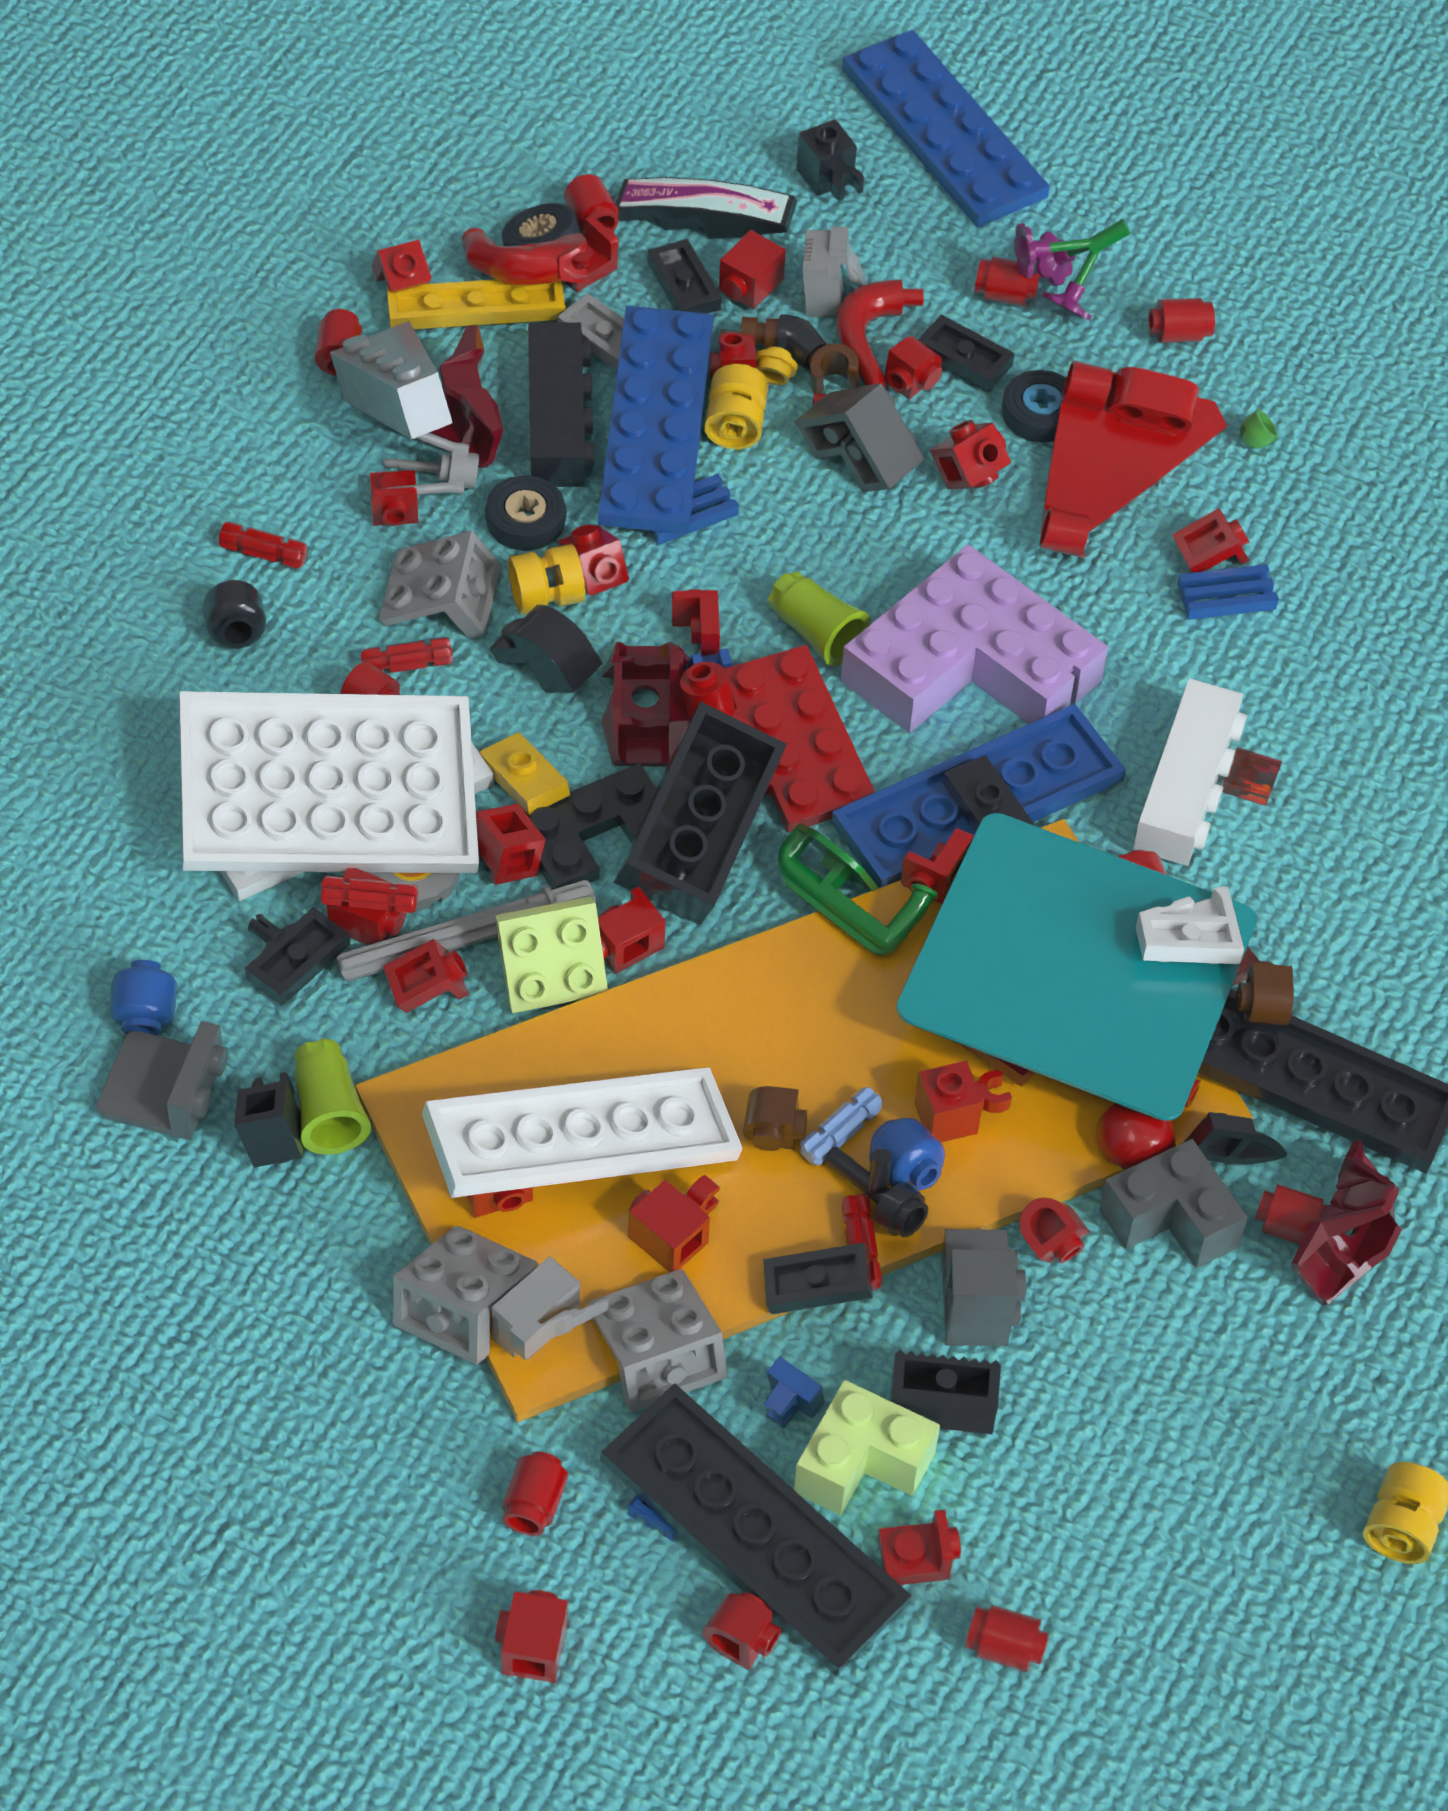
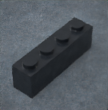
[528,322,594,487]

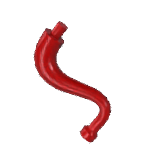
[812,279,924,406]

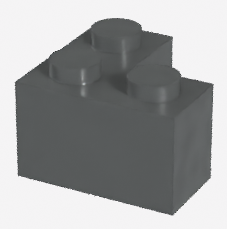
[794,383,925,493]
[1099,1139,1248,1268]
[941,1229,1026,1346]

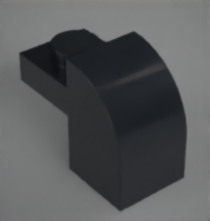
[489,605,603,693]

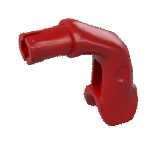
[462,227,589,286]

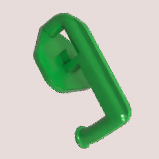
[778,822,938,956]

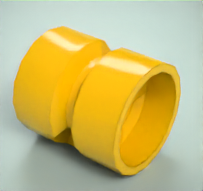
[705,364,769,450]
[507,544,585,615]
[1362,1462,1448,1564]

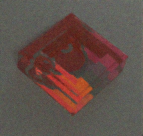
[1222,747,1282,806]

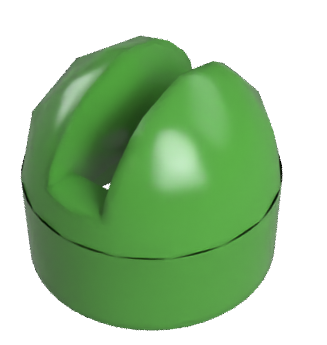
[1239,409,1279,449]

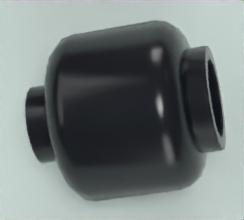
[203,580,266,649]

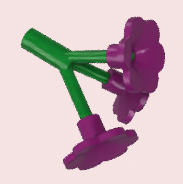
[1014,218,1131,321]

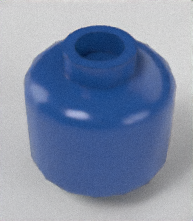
[110,960,177,1035]
[869,1118,945,1191]

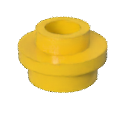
[756,347,798,386]

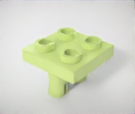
[495,896,608,1013]

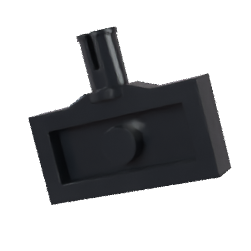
[245,907,350,1006]

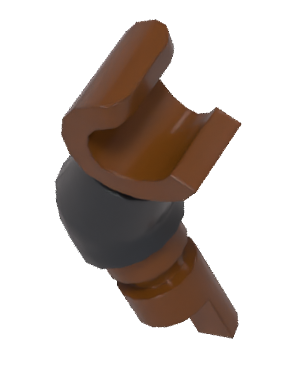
[720,314,859,393]

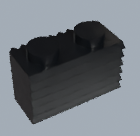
[889,1350,1001,1434]

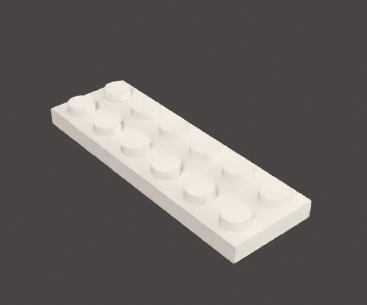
[421,1067,743,1198]

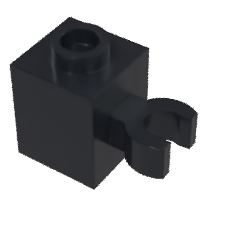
[796,119,864,201]
[234,1072,304,1168]

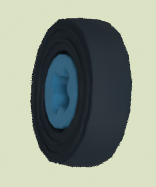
[1001,370,1066,443]

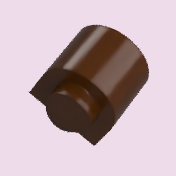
[1236,961,1294,1025]
[743,1086,808,1151]

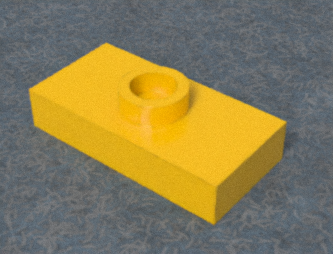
[479,732,570,816]

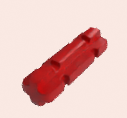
[218,521,308,569]
[360,637,453,673]
[320,876,419,913]
[841,1194,882,1290]

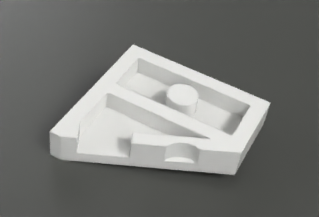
[1136,886,1244,964]

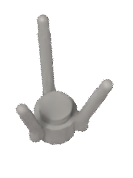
[383,433,479,495]

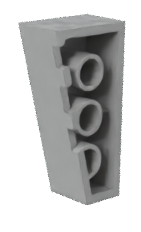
[330,321,452,439]

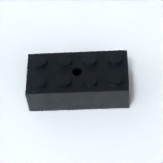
[613,702,787,925]

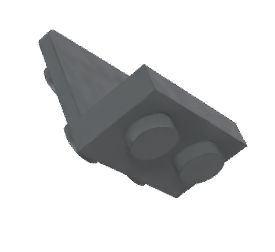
[97,1021,228,1140]

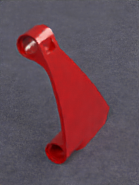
[1039,360,1228,558]

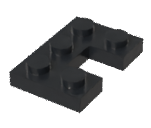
[524,763,657,890]

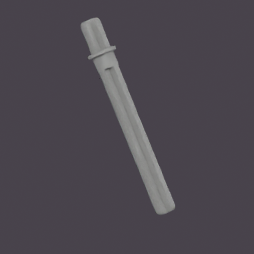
[337,880,596,982]

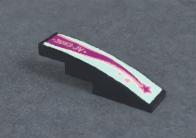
[615,177,797,239]

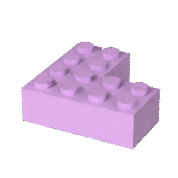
[841,544,1108,734]

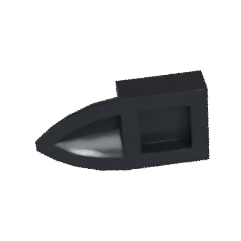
[1184,1112,1287,1165]

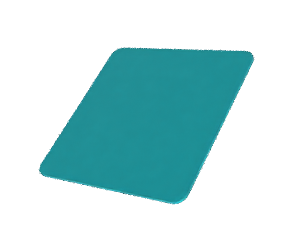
[896,813,1257,1121]

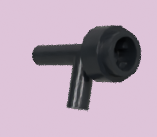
[825,1147,929,1237]

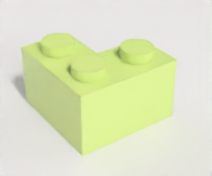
[794,1379,940,1516]

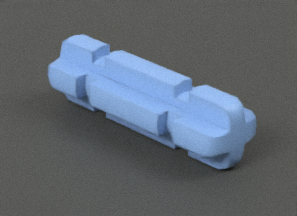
[800,1087,882,1166]

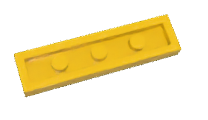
[387,280,565,329]

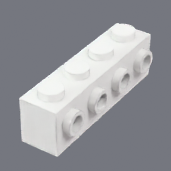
[1133,678,1247,866]

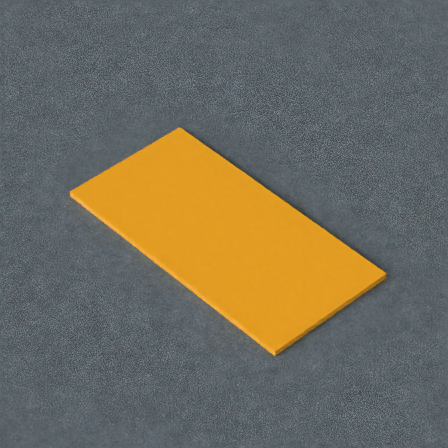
[355,819,1253,1423]

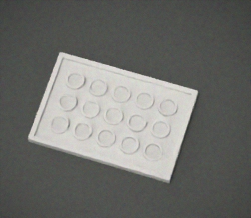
[179,691,479,873]

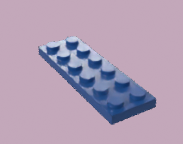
[842,29,1050,228]
[598,305,714,534]
[832,704,1126,888]

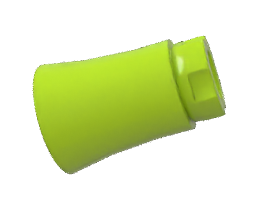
[768,571,871,666]
[294,1038,371,1155]

